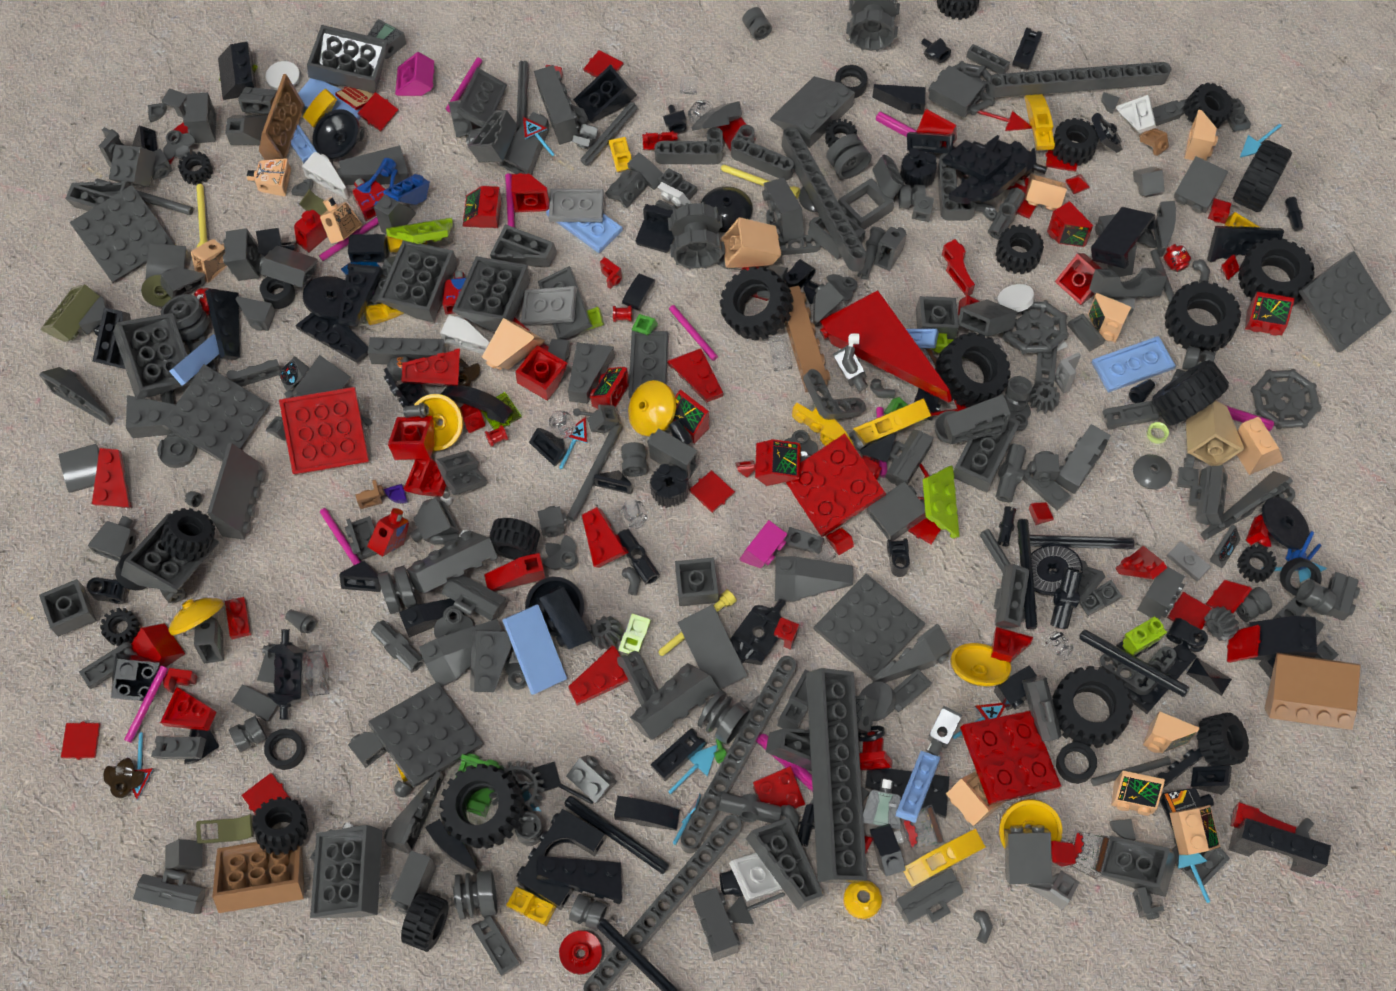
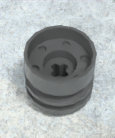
[697,690,750,745]
[453,869,497,920]

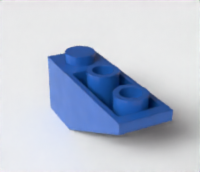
[384,174,430,205]

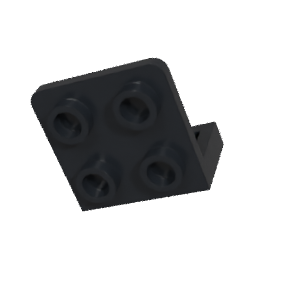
[635,204,674,253]
[383,367,427,409]

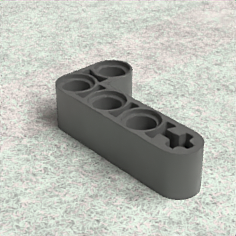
[731,125,794,180]
[654,127,723,165]
[937,153,976,221]

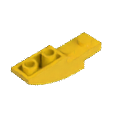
[1025,94,1055,150]
[853,398,931,443]
[792,403,854,446]
[903,828,986,887]

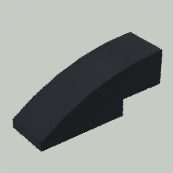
[614,795,680,831]
[425,818,479,874]

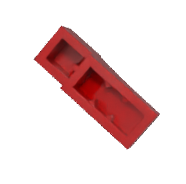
[942,239,975,296]
[1230,802,1296,834]

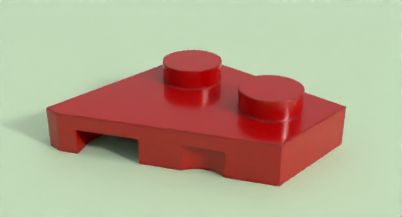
[991,627,1033,662]

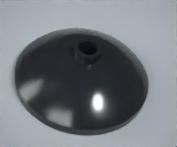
[312,109,360,159]
[701,186,753,233]
[525,577,584,636]

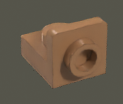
[1139,128,1169,156]
[355,479,384,509]

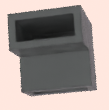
[1133,167,1165,196]
[165,839,203,871]

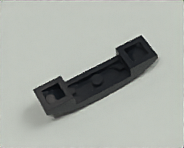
[441,386,513,424]

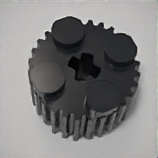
[900,148,937,187]
[650,464,689,509]

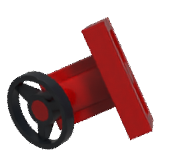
[858,725,892,771]

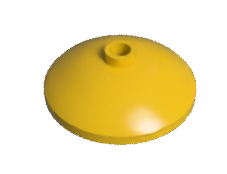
[628,380,676,437]
[414,394,463,451]
[169,598,224,635]
[950,643,1011,687]
[999,799,1062,855]

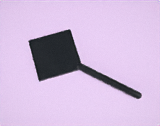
[256,228,282,254]
[533,762,593,804]

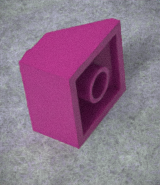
[395,52,435,96]
[739,520,787,569]

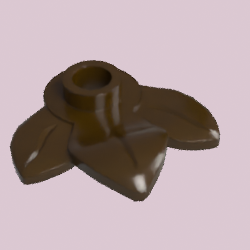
[458,358,480,387]
[103,758,145,798]

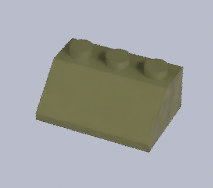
[40,284,100,342]

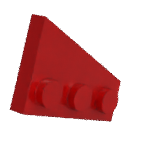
[401,348,460,386]
[1116,546,1167,579]

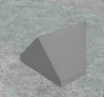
[1027,870,1080,910]

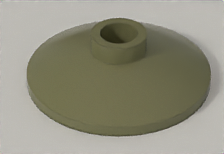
[141,275,171,307]

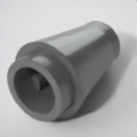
[285,609,316,633]

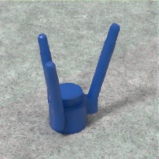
[363,158,398,198]
[1285,531,1321,570]

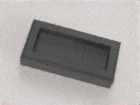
[1067,313,1105,352]

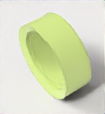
[1147,422,1169,444]

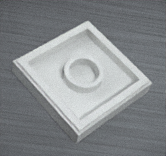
[729,853,782,902]

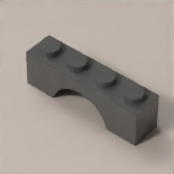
[1090,268,1167,298]
[368,337,447,365]

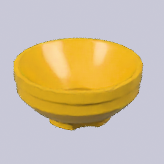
[843,880,882,919]

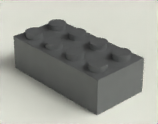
[534,65,580,145]
[954,417,1020,493]

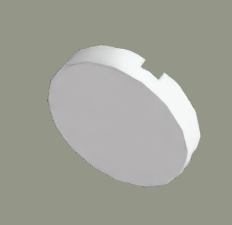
[266,61,301,90]
[998,284,1035,312]

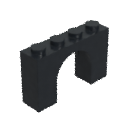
[516,808,606,910]
[1228,818,1331,877]

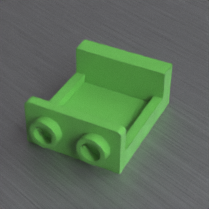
[456,754,501,817]

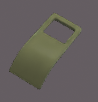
[299,189,327,215]
[196,814,253,844]

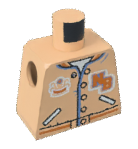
[247,159,291,196]

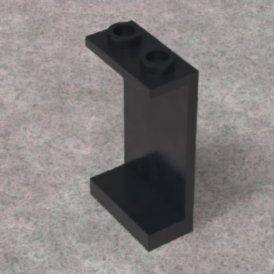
[1091,207,1156,269]

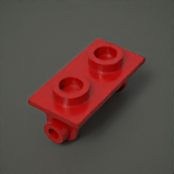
[642,131,677,150]

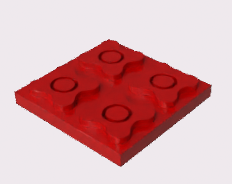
[279,387,369,474]
[786,433,886,537]
[960,711,1062,805]

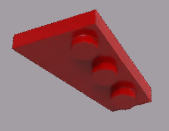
[667,348,723,403]
[92,448,132,509]
[582,507,629,568]
[568,646,629,706]
[160,687,217,731]

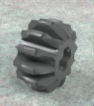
[1028,381,1060,414]
[1204,606,1239,641]
[589,616,623,650]

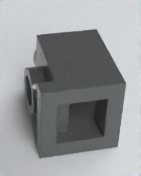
[588,404,619,433]

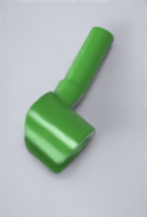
[713,739,726,764]

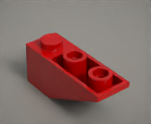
[484,553,545,591]

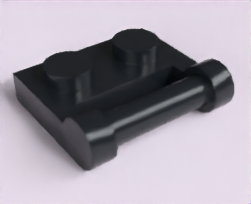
[1092,113,1123,153]

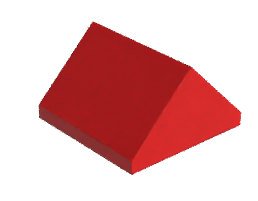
[916,109,957,146]
[131,623,185,670]

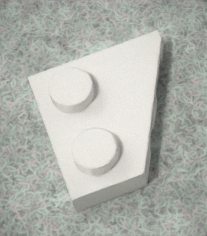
[1116,95,1157,133]
[657,182,692,207]

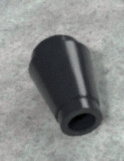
[1129,379,1155,403]
[668,419,693,445]

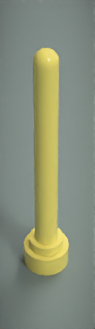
[721,165,800,199]
[196,184,208,247]
[658,589,737,656]

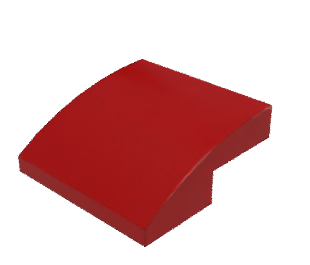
[404,458,447,496]

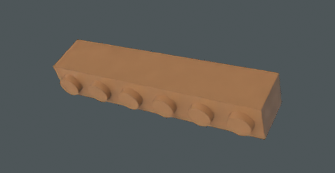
[785,286,830,393]

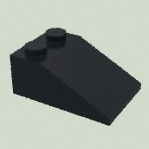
[573,64,637,123]
[1249,616,1317,661]

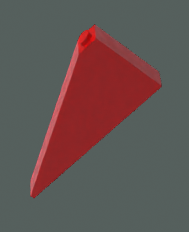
[820,290,952,403]

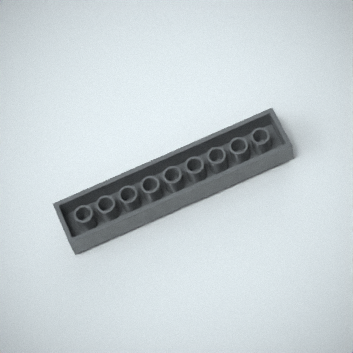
[806,668,867,883]

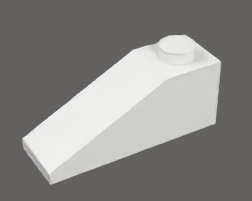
[302,152,349,200]
[440,315,490,354]

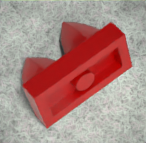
[1246,514,1274,547]
[225,597,251,640]

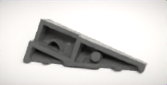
[1200,471,1293,540]

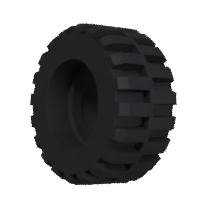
[1233,140,1292,212]
[1238,238,1315,306]
[720,266,793,340]
[1165,281,1241,352]
[935,333,1011,407]
[1152,360,1229,425]
[1052,666,1133,748]
[439,764,525,849]

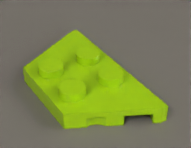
[386,217,453,244]
[922,465,960,539]

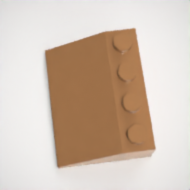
[259,74,305,160]
[1264,653,1361,730]
[212,842,304,913]

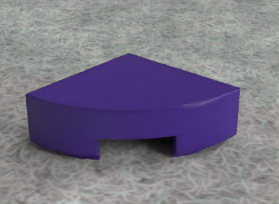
[384,484,408,504]

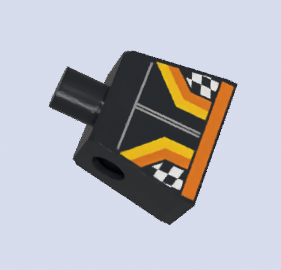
[1159,788,1214,832]

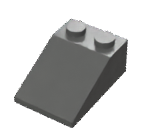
[1098,836,1177,897]

